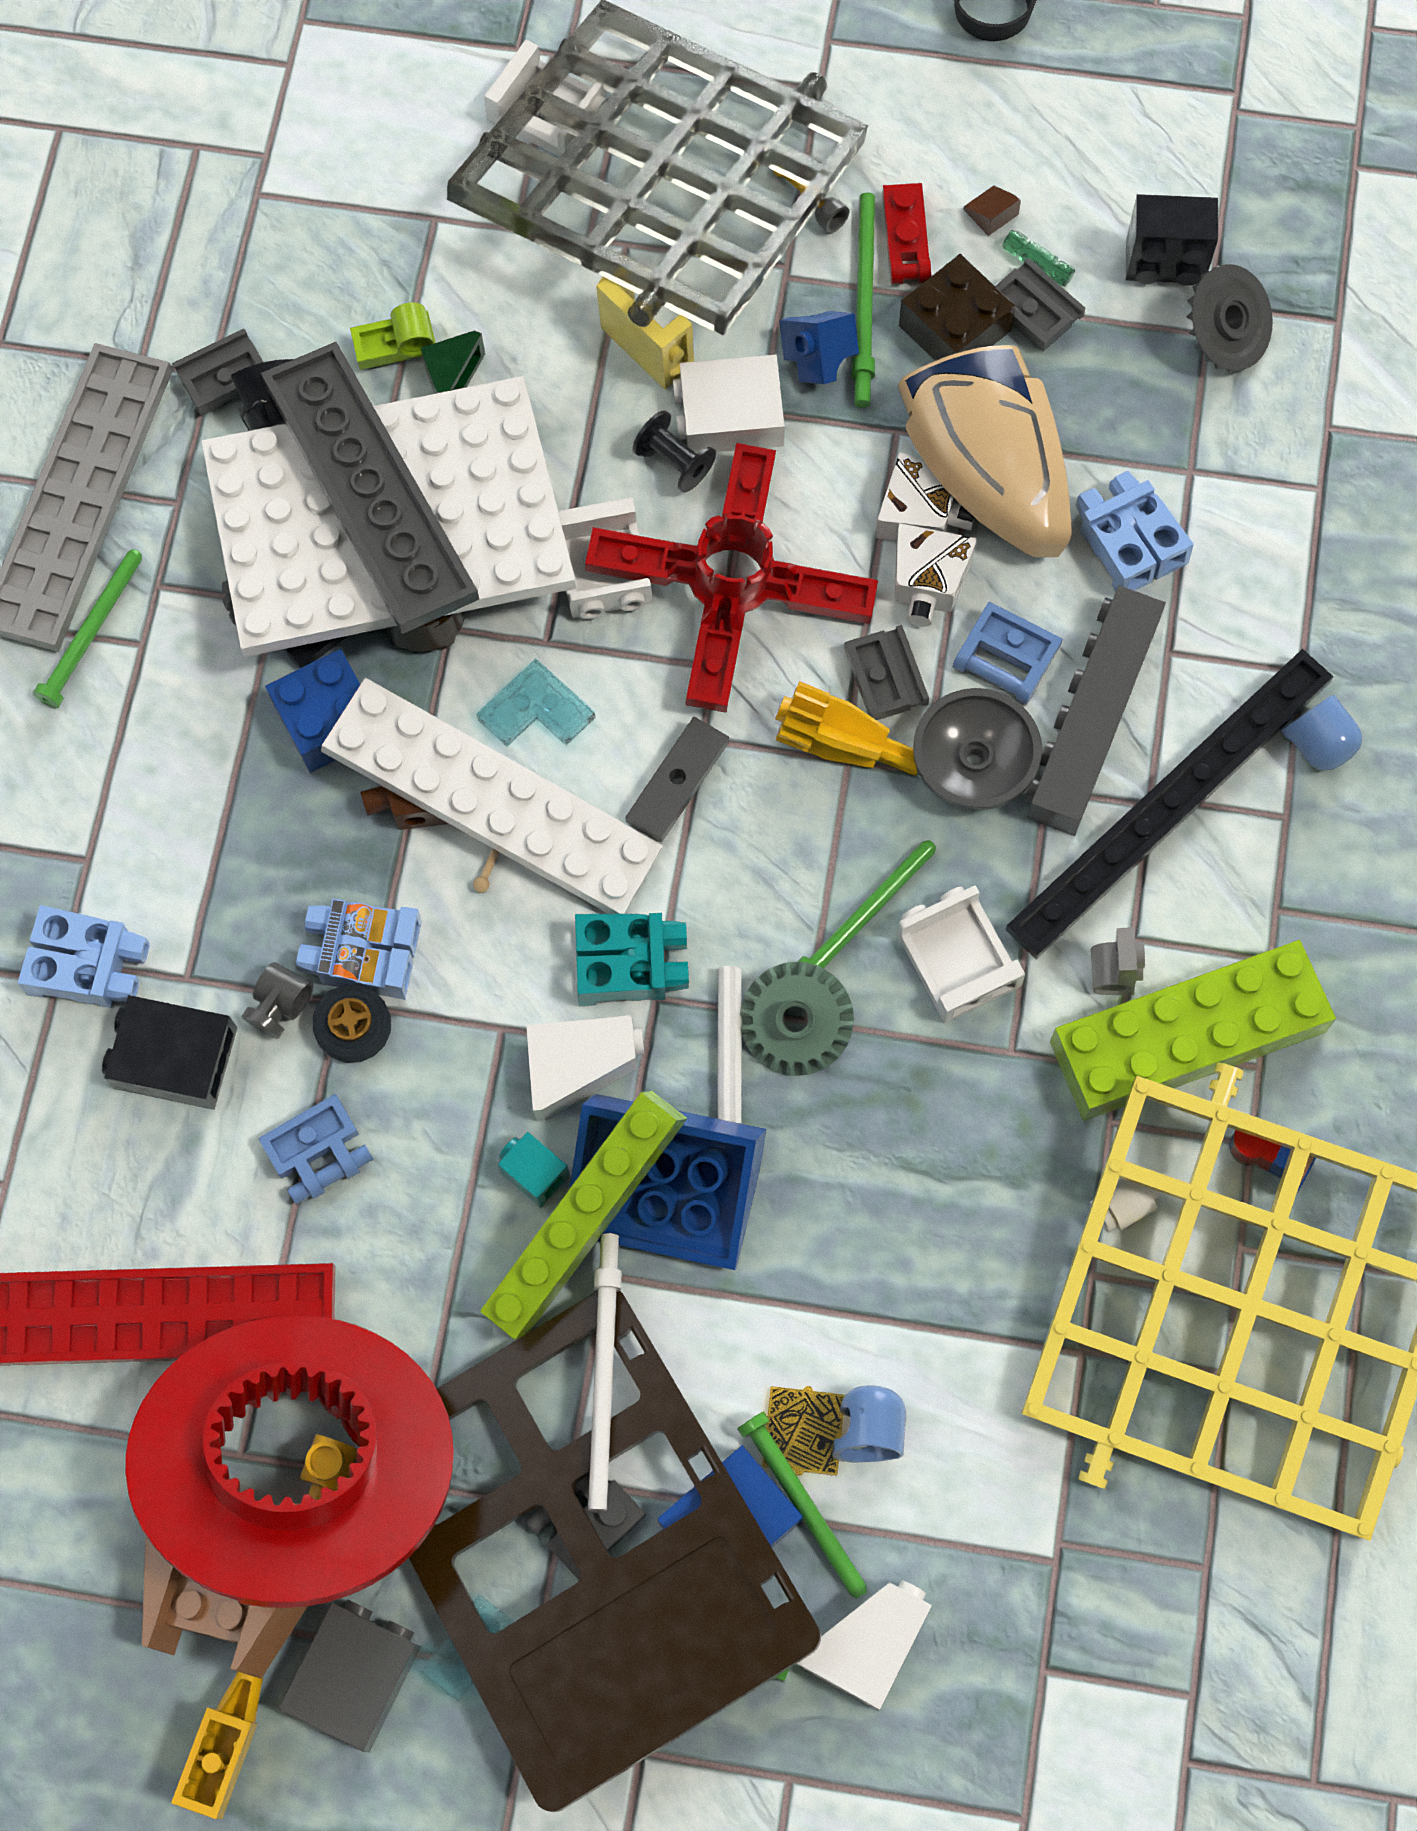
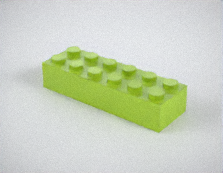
[1050,939,1337,1122]

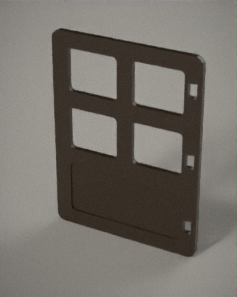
[355,1291,821,1812]

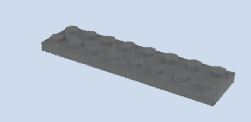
[261,342,479,634]

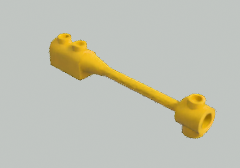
[171,1434,357,1819]

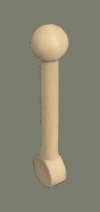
[473,848,500,893]

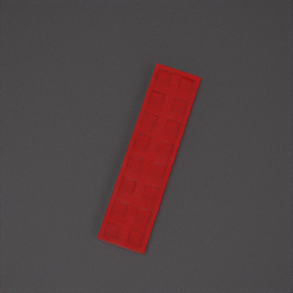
[0,1263,336,1366]

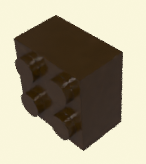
[899,254,1016,361]

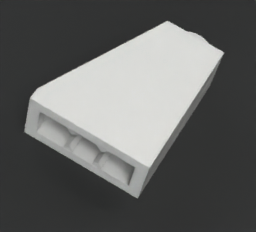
[526,1015,645,1121]
[795,1580,932,1711]

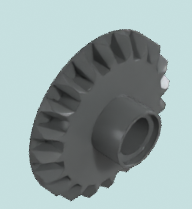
[1186,264,1273,372]

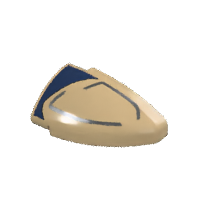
[898,345,1072,557]

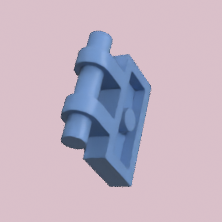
[258,1094,374,1204]

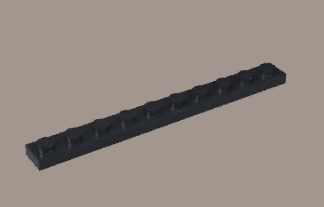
[1006,648,1334,960]

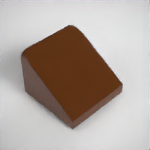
[963,185,1021,236]

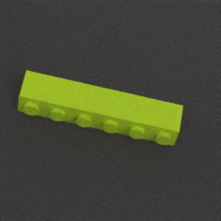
[480,1091,688,1340]

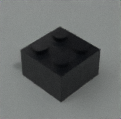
[1125,194,1218,286]

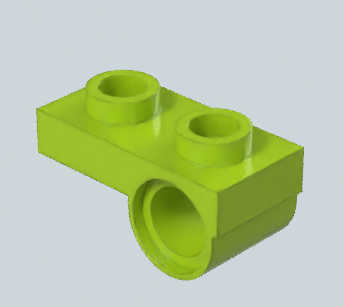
[350,302,436,370]

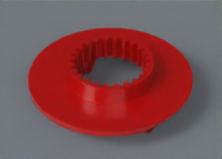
[125,1315,454,1608]

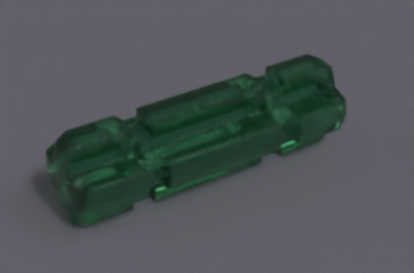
[1002,230,1075,287]

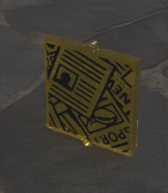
[762,1386,845,1476]

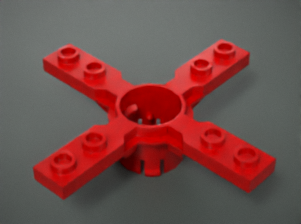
[585,443,878,713]

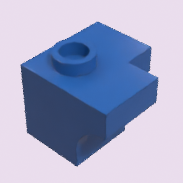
[779,311,859,384]

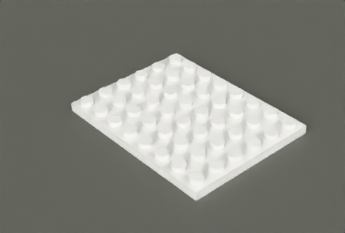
[202,376,576,657]

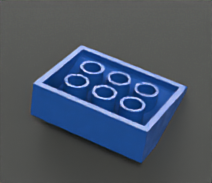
[569,1094,767,1270]

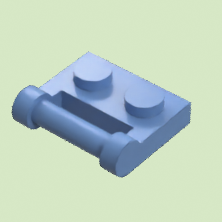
[952,601,1063,705]

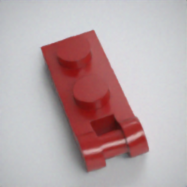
[882,183,931,285]

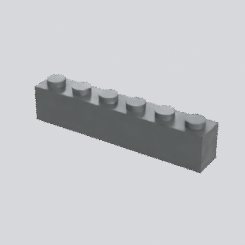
[1024,585,1166,836]

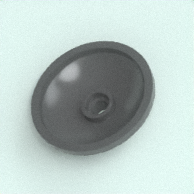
[913,688,1042,810]

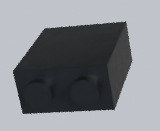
[102,995,238,1110]

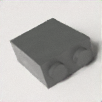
[279,1599,421,1753]

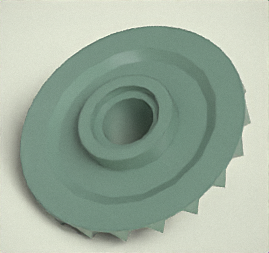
[740,962,854,1076]

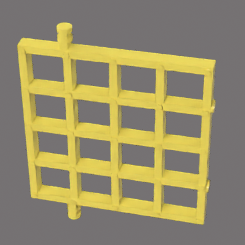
[1021,1063,1417,1541]

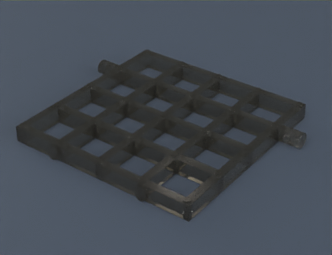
[447,0,868,336]

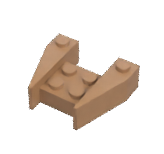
[142,1501,308,1679]

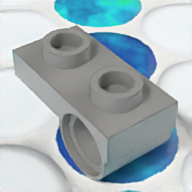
[1091,927,1145,995]

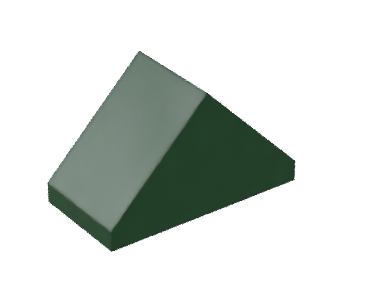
[420,330,486,394]

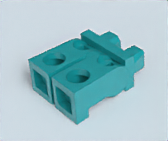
[575,912,689,1007]

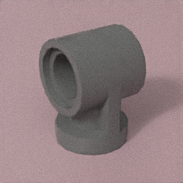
[241,962,314,1039]

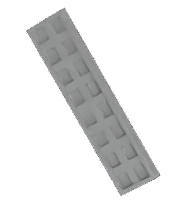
[0,343,173,652]

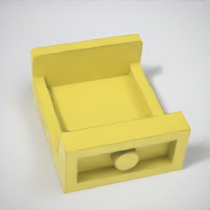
[596,263,694,389]

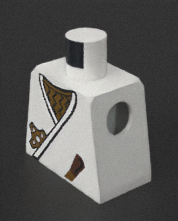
[876,452,975,541]
[895,523,977,627]

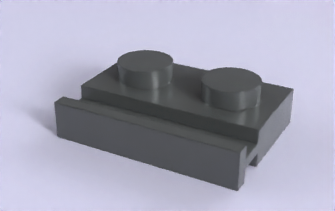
[996,258,1085,351]
[172,328,263,416]
[844,625,929,720]

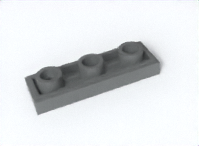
[625,716,729,843]

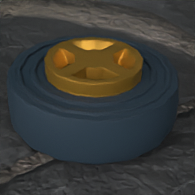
[313,984,391,1063]

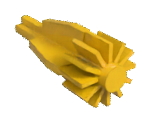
[775,681,918,776]

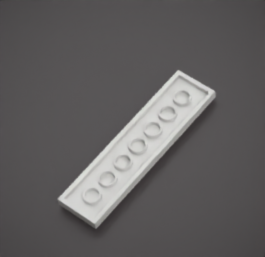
[321,677,663,914]

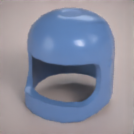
[1280,695,1362,771]
[832,1385,906,1463]

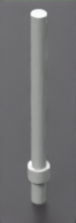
[588,1233,622,1512]

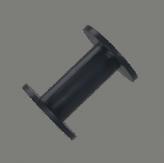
[632,410,716,493]

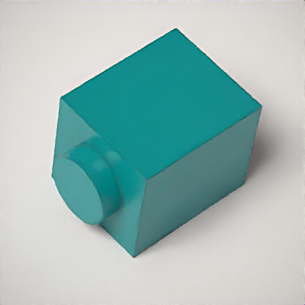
[498,1131,570,1208]

